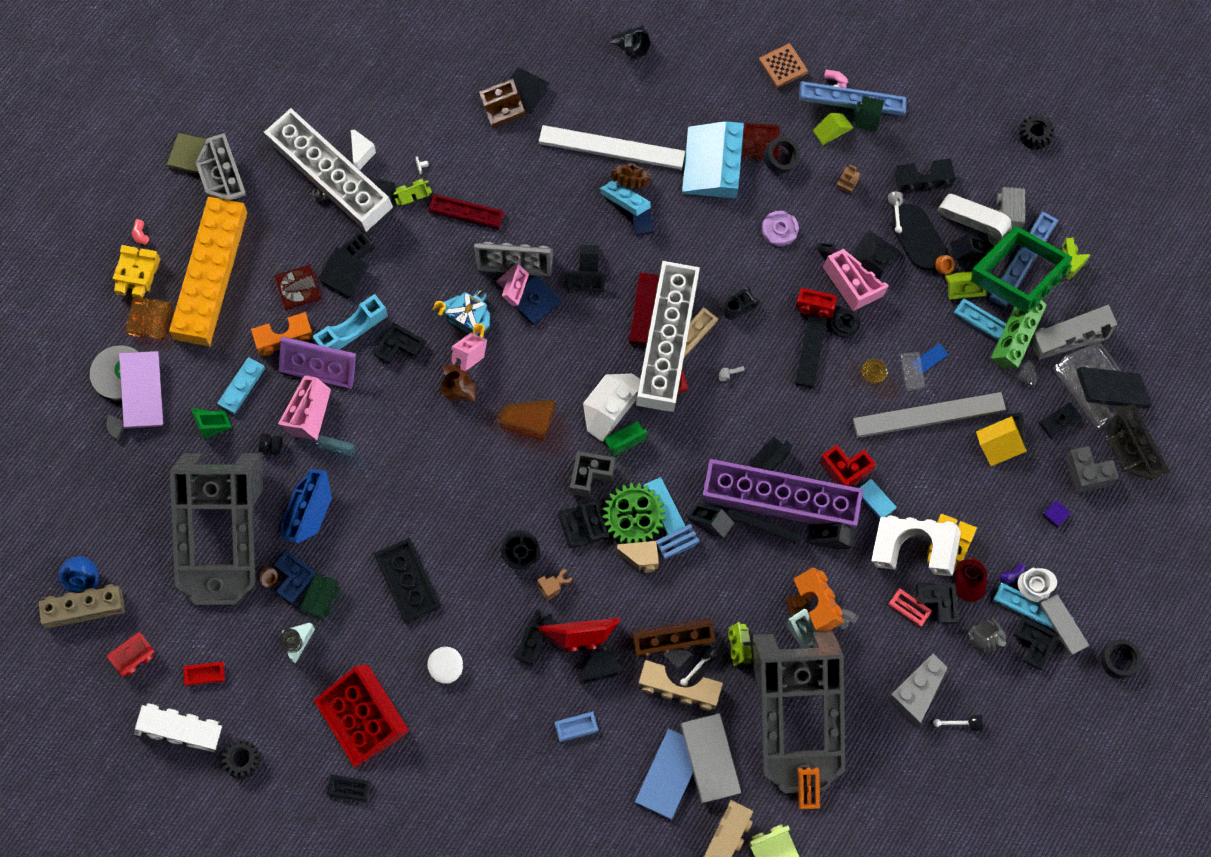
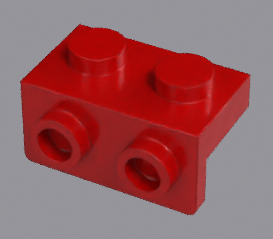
[795,288,837,318]
[106,631,155,676]

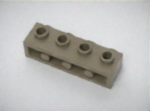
[38,584,125,629]

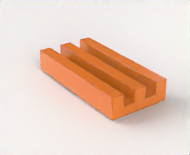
[798,767,820,809]

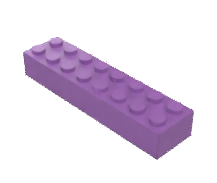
[701,459,863,529]

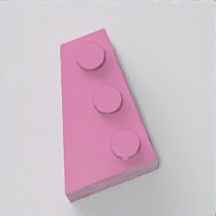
[823,249,889,311]
[278,376,331,440]

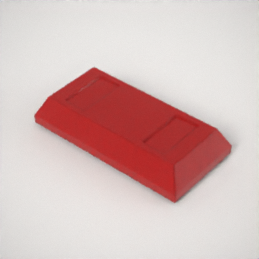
[183,661,225,686]

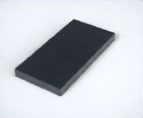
[1076,367,1152,409]
[374,538,441,624]

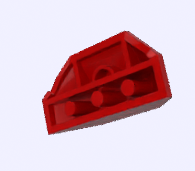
[538,618,620,652]

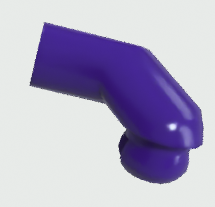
[999,563,1027,585]

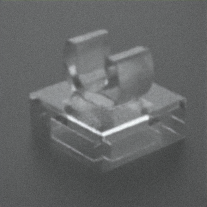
[839,607,859,630]

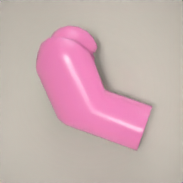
[824,70,848,88]

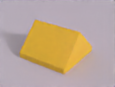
[976,416,1027,466]

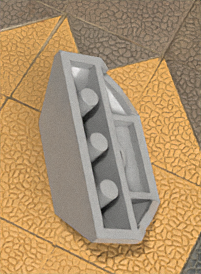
[196,133,246,201]

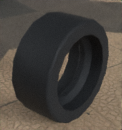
[763,137,800,174]
[1101,639,1142,679]

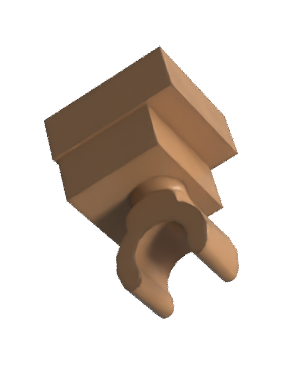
[836,165,860,194]
[537,569,572,601]

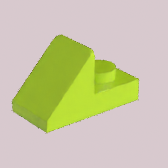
[1062,238,1090,280]

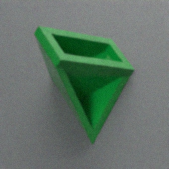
[191,407,232,440]

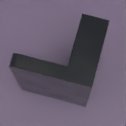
[749,437,793,471]

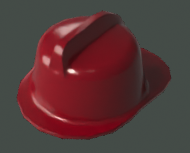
[955,557,987,602]

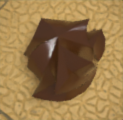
[440,362,476,403]

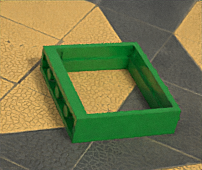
[971,225,1072,314]

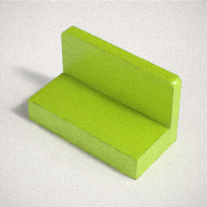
[945,271,987,299]

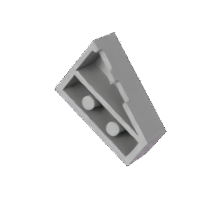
[888,654,948,727]

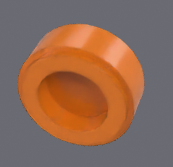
[936,255,955,274]

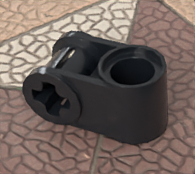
[723,287,760,320]

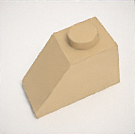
[617,541,659,573]

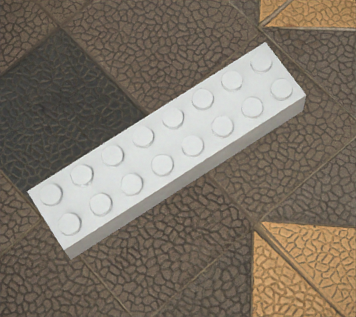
[264,108,393,232]
[636,261,700,412]

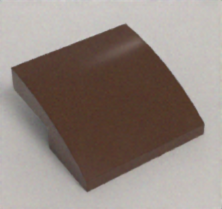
[480,79,526,128]

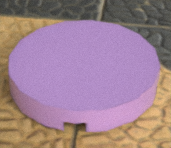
[762,211,799,247]

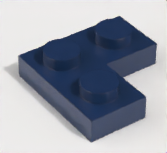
[274,550,318,605]

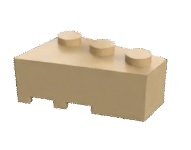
[704,800,753,857]

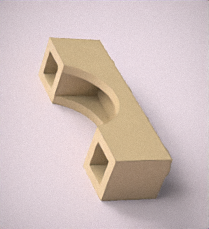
[638,660,723,711]

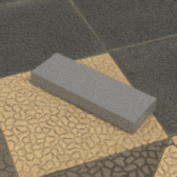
[1039,594,1089,656]

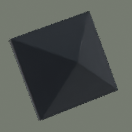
[816,243,836,260]

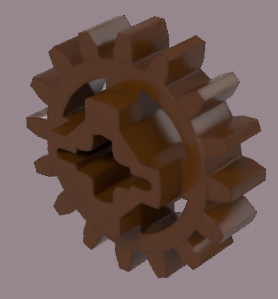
[611,163,651,189]

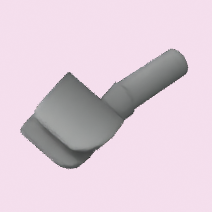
[719,366,745,381]

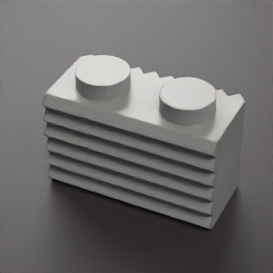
[997,187,1025,229]

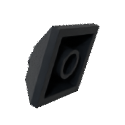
[852,231,901,279]

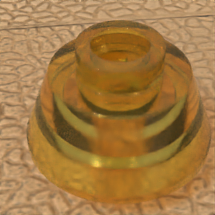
[862,359,888,383]

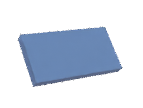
[635,729,693,820]

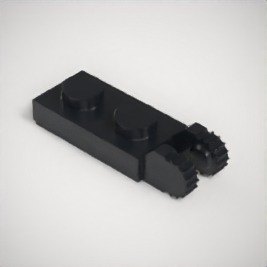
[514,609,553,666]

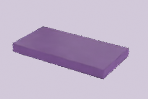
[278,337,356,389]

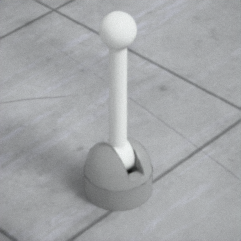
[888,192,903,233]

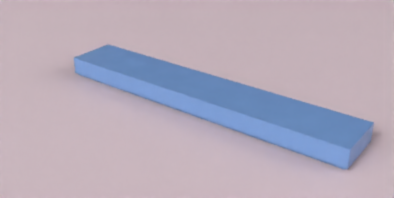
[799,81,906,116]
[989,211,1058,308]

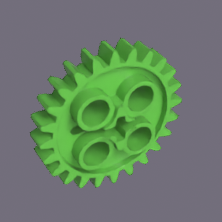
[603,483,666,544]

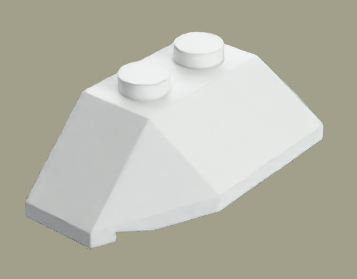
[583,374,640,443]

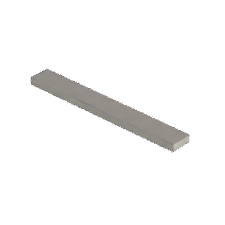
[853,392,1006,438]

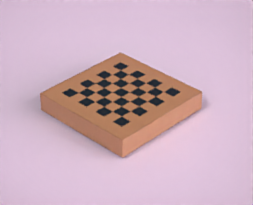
[759,43,808,89]

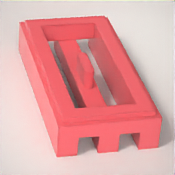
[888,588,932,628]

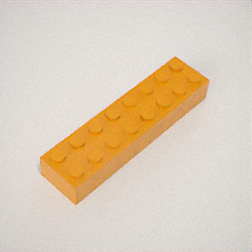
[169,197,247,347]

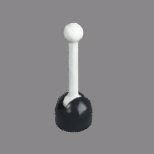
[680,645,719,687]
[933,715,983,731]

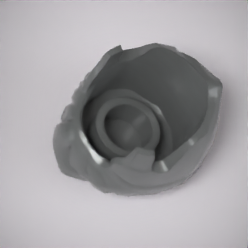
[968,618,1007,653]

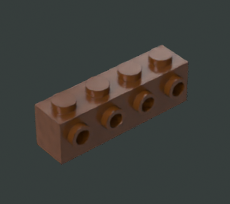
[631,618,715,656]

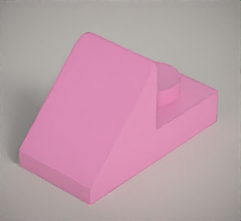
[497,264,529,306]

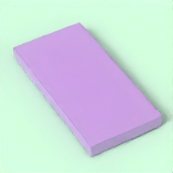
[119,351,163,429]

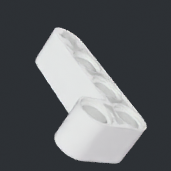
[938,194,1012,246]

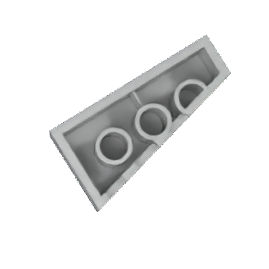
[1031,304,1118,360]

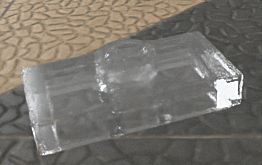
[900,352,925,391]

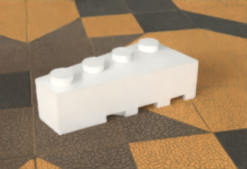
[134,704,222,752]

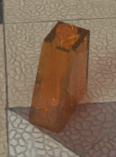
[498,399,556,441]

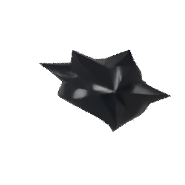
[610,25,651,59]

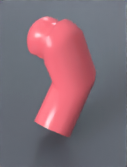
[132,219,149,245]

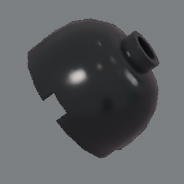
[501,529,540,570]

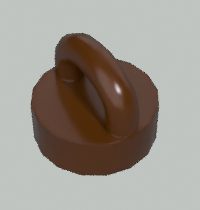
[257,566,278,587]

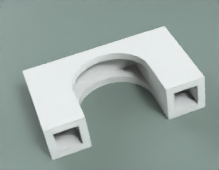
[872,516,961,576]

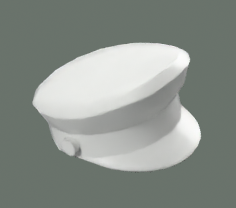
[1018,568,1057,602]
[428,647,463,683]

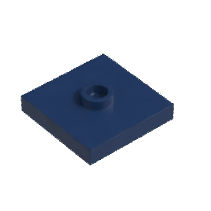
[515,275,561,326]

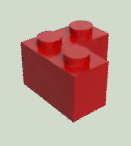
[819,445,876,487]

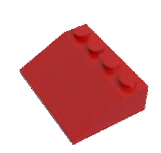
[313,664,409,768]

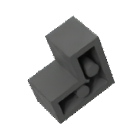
[1065,446,1119,493]
[570,451,615,498]

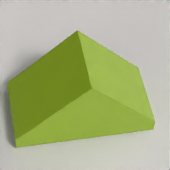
[813,113,853,146]

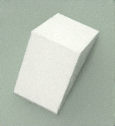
[351,130,376,170]

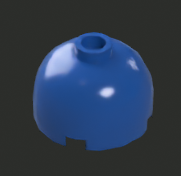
[57,556,99,593]

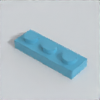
[600,181,651,216]
[217,357,265,415]

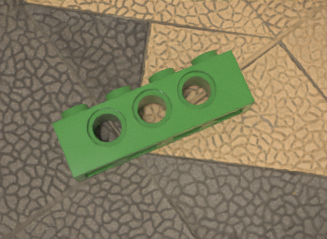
[990,300,1047,369]

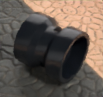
[259,433,283,455]

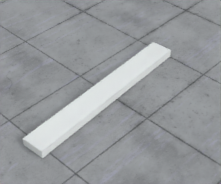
[539,125,685,170]

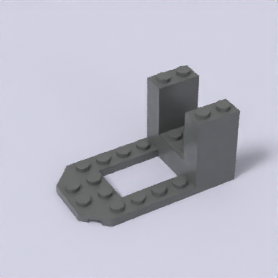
[170,453,263,605]
[753,631,845,793]

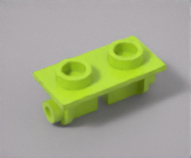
[393,179,432,206]
[728,622,752,666]

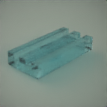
[315,435,356,457]

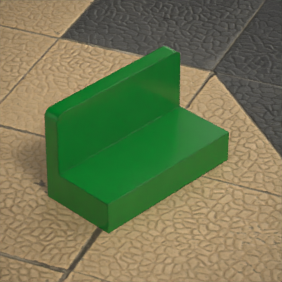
[604,421,647,457]

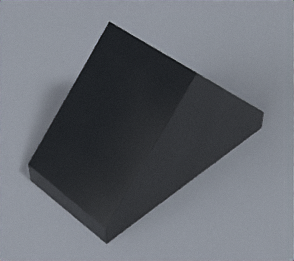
[579,245,599,272]

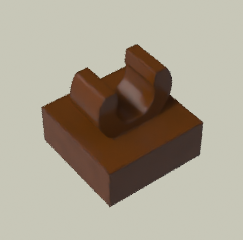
[785,594,811,617]

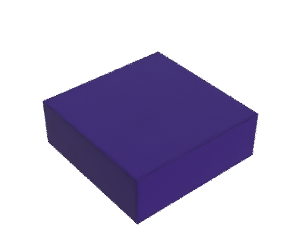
[1043,500,1071,528]

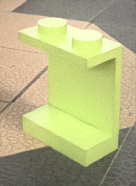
[749,825,799,857]

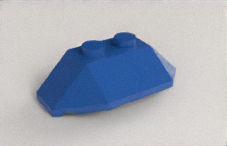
[280,469,332,543]

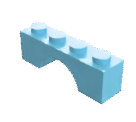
[312,294,388,350]

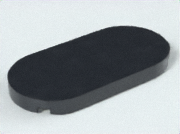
[891,204,946,270]

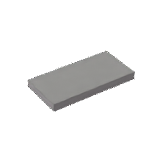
[680,714,741,804]

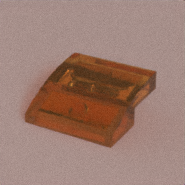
[125,298,172,340]

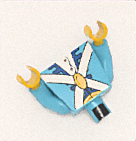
[432,289,490,338]

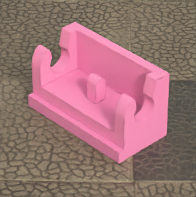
[451,333,487,371]

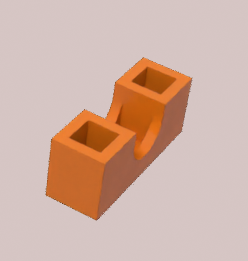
[251,312,313,356]
[794,567,844,631]

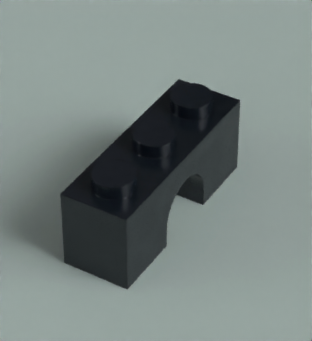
[895,158,955,194]

